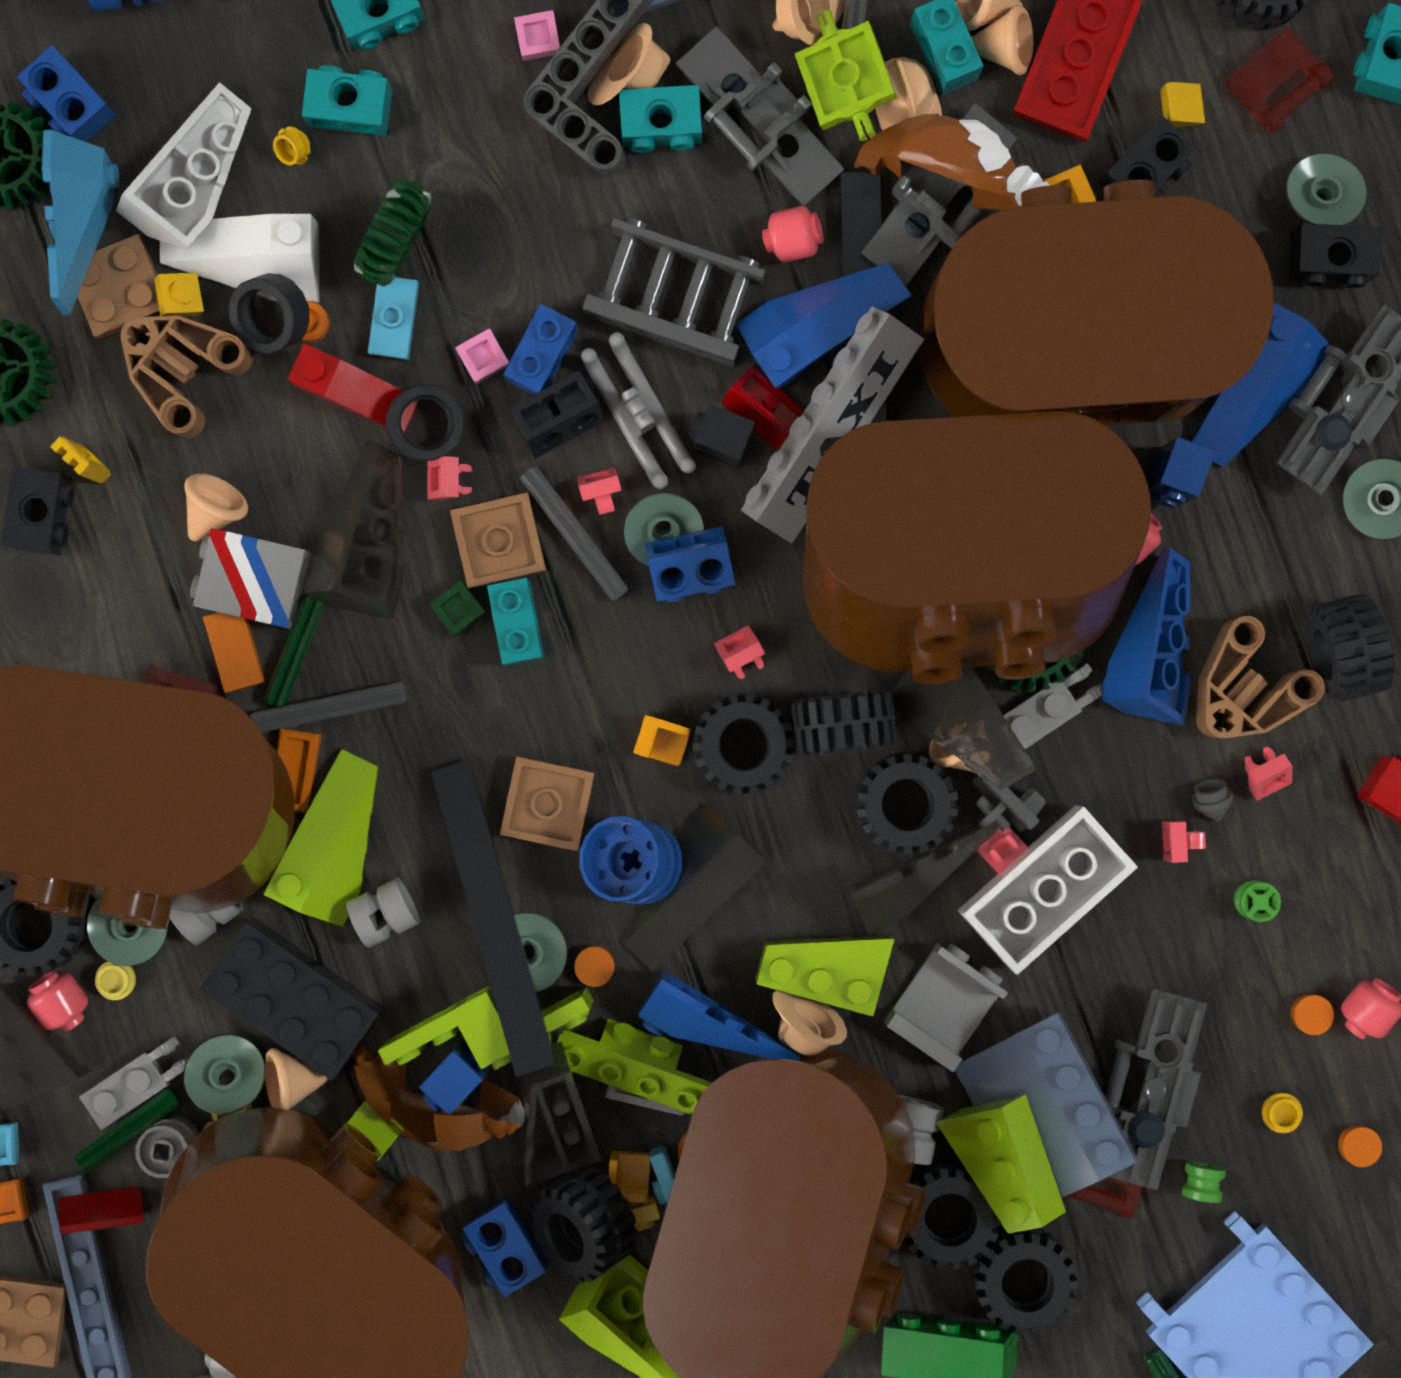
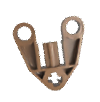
[120,315,253,439]
[1196,616,1325,738]

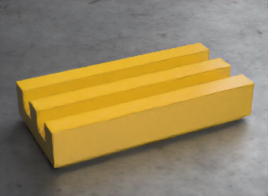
[50,437,111,484]

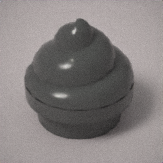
[1192,779,1233,822]

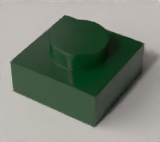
[429,580,486,636]

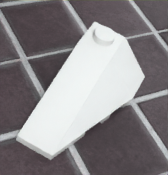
[116,82,251,250]
[160,214,319,303]

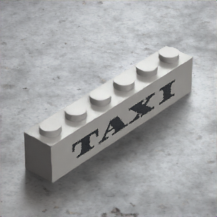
[741,306,924,544]

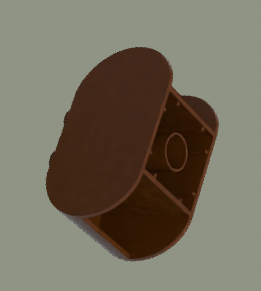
[917,180,1274,426]
[802,411,1151,685]
[0,665,295,930]
[643,1049,927,1378]
[146,1108,468,1378]

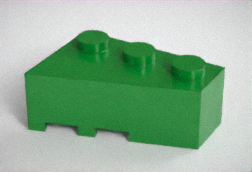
[881,1313,1018,1378]

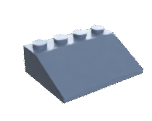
[955,1012,1137,1198]

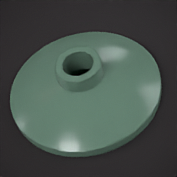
[1286,154,1367,225]
[1343,459,1401,539]
[624,493,704,568]
[87,899,168,966]
[515,913,567,992]
[184,1035,265,1115]

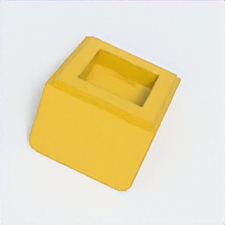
[1160,82,1205,128]

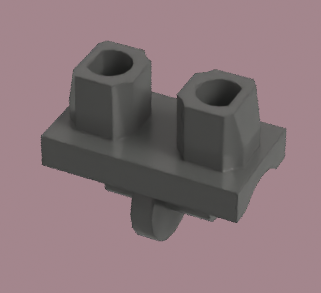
[970,761,1046,834]

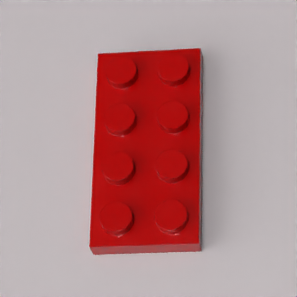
[1012,0,1143,143]

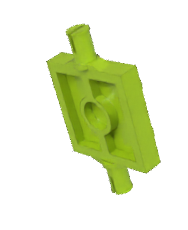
[795,10,897,141]

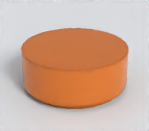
[301,301,330,343]
[574,945,615,987]
[1290,994,1334,1035]
[1338,1125,1382,1167]

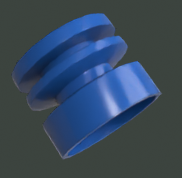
[580,816,682,904]

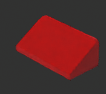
[722,365,805,451]
[57,1187,144,1234]

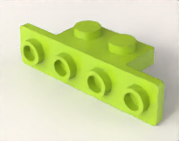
[554,1019,712,1115]

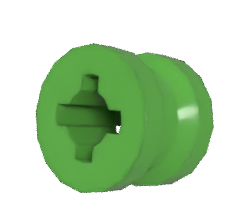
[1233,880,1281,922]
[1181,1161,1226,1203]

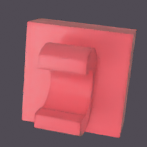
[427,456,472,501]
[577,467,621,515]
[714,625,765,679]
[1245,747,1293,801]
[1161,820,1206,863]
[972,824,1028,874]

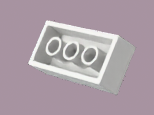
[957,805,1138,975]

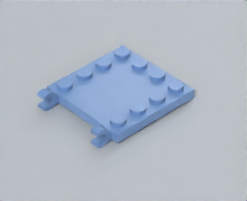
[1136,1211,1374,1378]

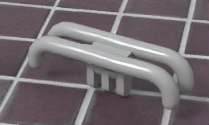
[581,332,696,489]

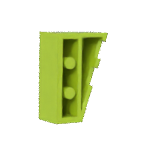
[755,934,895,1017]
[936,1094,1066,1234]

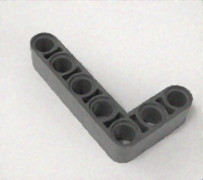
[524,0,654,176]

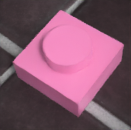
[514,10,560,61]
[455,328,509,385]

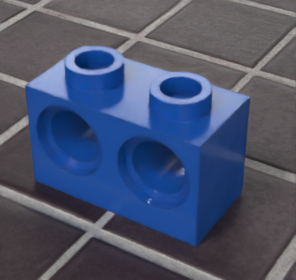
[17,45,116,142]
[503,303,579,395]
[1147,437,1216,508]
[644,526,735,602]
[419,1040,491,1115]
[462,1195,548,1298]

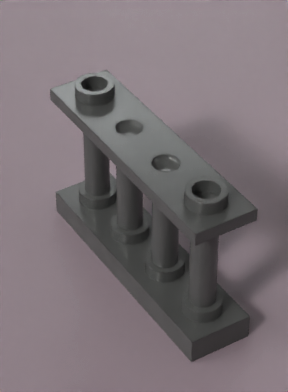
[582,217,765,367]

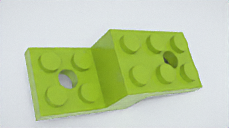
[378,985,594,1070]

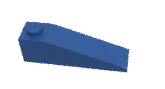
[736,262,911,389]
[1190,302,1330,468]
[1102,548,1191,725]
[638,970,801,1061]

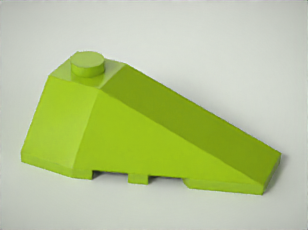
[264,749,378,927]
[559,1254,681,1378]

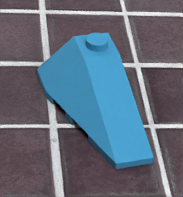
[42,130,120,315]

